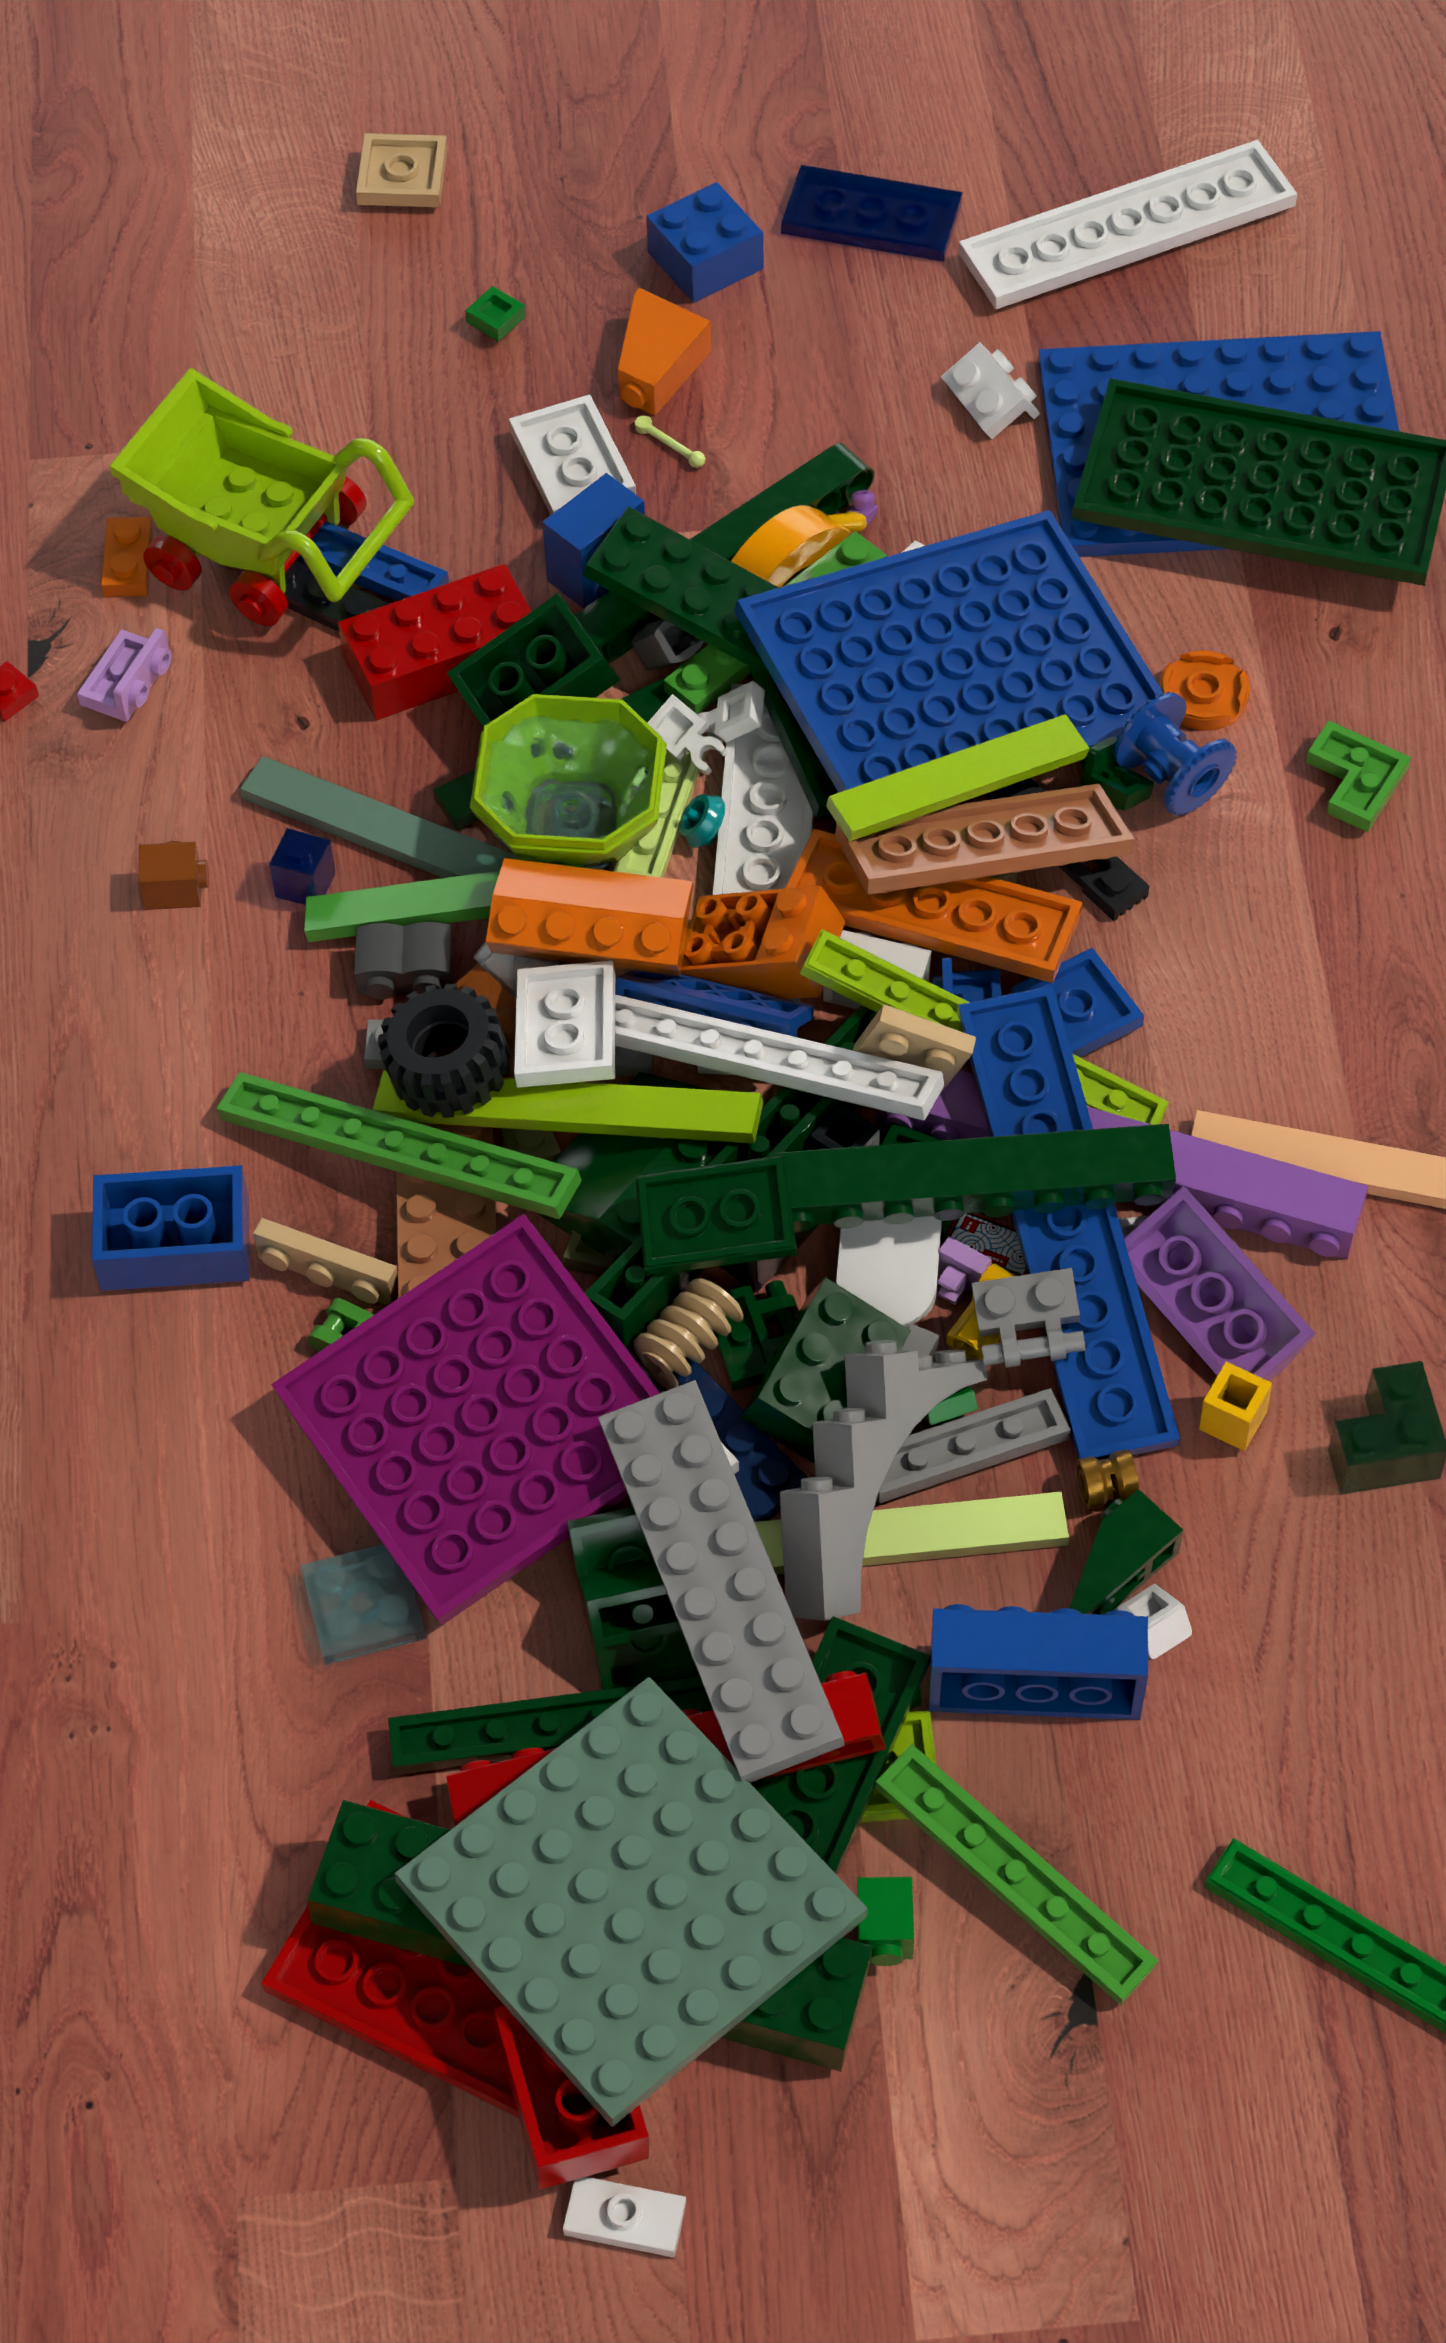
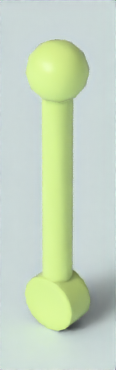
[635,416,706,468]

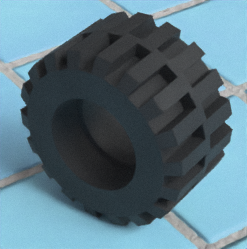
[378,984,511,1118]

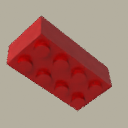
[338,563,531,721]

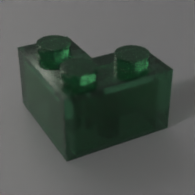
[1328,1361,1446,1495]

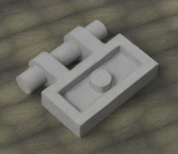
[972,1268,1086,1368]

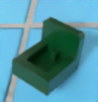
[1080,736,1154,811]

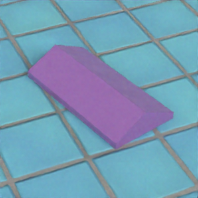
[1124,1186,1316,1381]

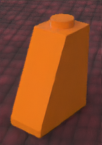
[618,288,711,416]

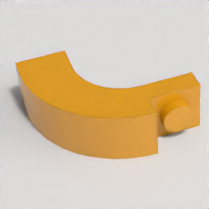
[731,505,852,588]

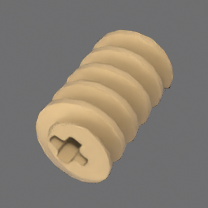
[633,1278,743,1390]

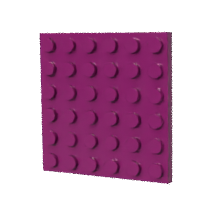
[271,1214,660,1626]

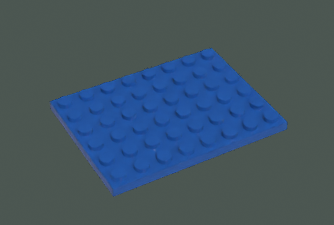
[1038,331,1399,557]
[734,510,1164,793]

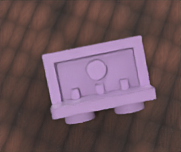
[77,628,172,722]

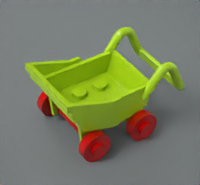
[109,367,414,626]

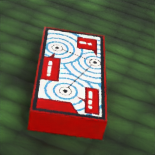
[945,1213,1027,1276]

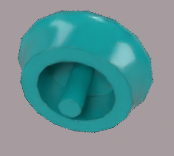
[679,794,725,848]

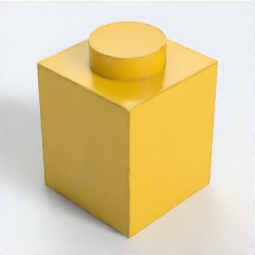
[1199,1361,1272,1451]

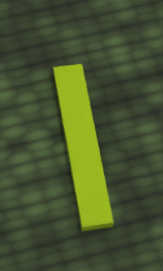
[826,714,1090,842]

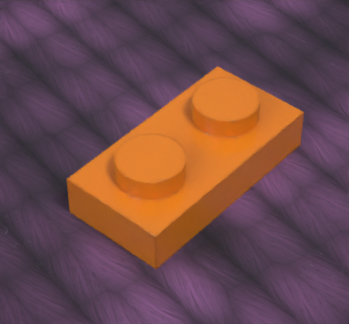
[101,517,153,597]

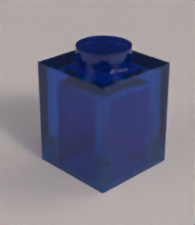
[269,828,336,905]

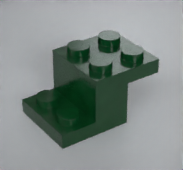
[566,1507,699,1690]

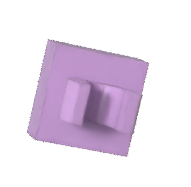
[938,1236,992,1305]

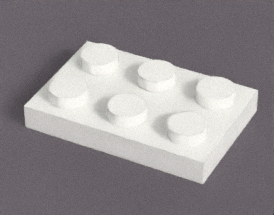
[509,394,636,515]
[514,960,616,1088]

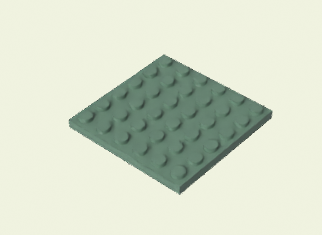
[395,1677,868,2127]

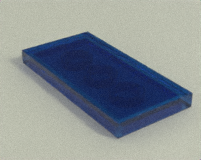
[781,165,963,262]

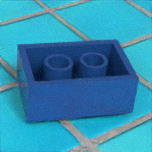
[92,1165,250,1291]

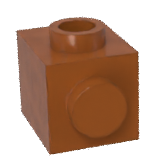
[138,841,209,910]

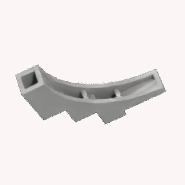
[780,1340,987,1621]

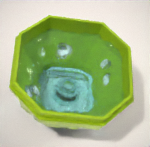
[470,694,667,870]

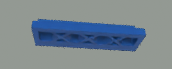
[615,970,814,1037]

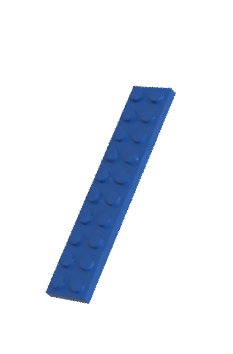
[957,985,1180,1460]

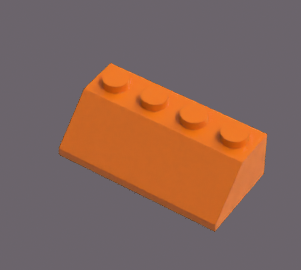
[486,858,693,976]

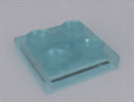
[300,1544,427,1665]

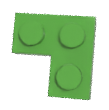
[1306,720,1411,832]

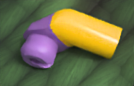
[827,490,878,534]

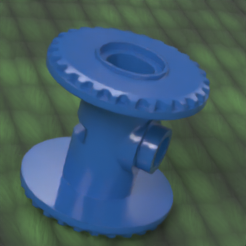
[1113,692,1237,816]

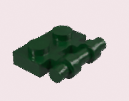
[712,1280,799,1391]

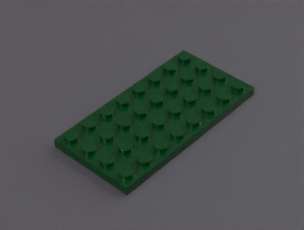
[1072,378,1446,586]

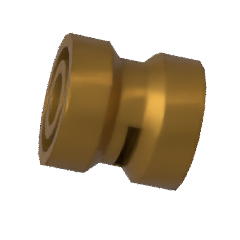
[1076,1449,1139,1510]

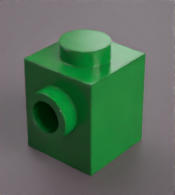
[857,1877,914,1966]

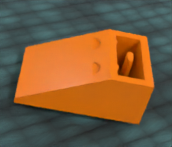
[681,885,846,999]

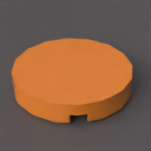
[1159,650,1250,731]

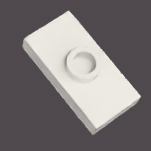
[563,2177,687,2258]

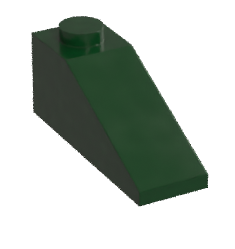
[1069,1489,1183,1615]

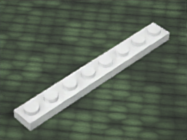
[615,995,944,1121]

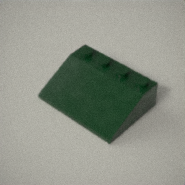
[535,1072,729,1261]

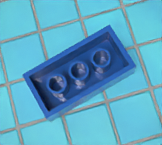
[928,1604,1148,1720]

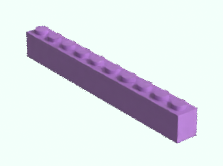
[877,1070,1368,1260]

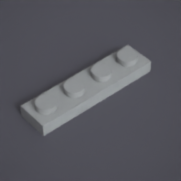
[877,1388,1070,1504]

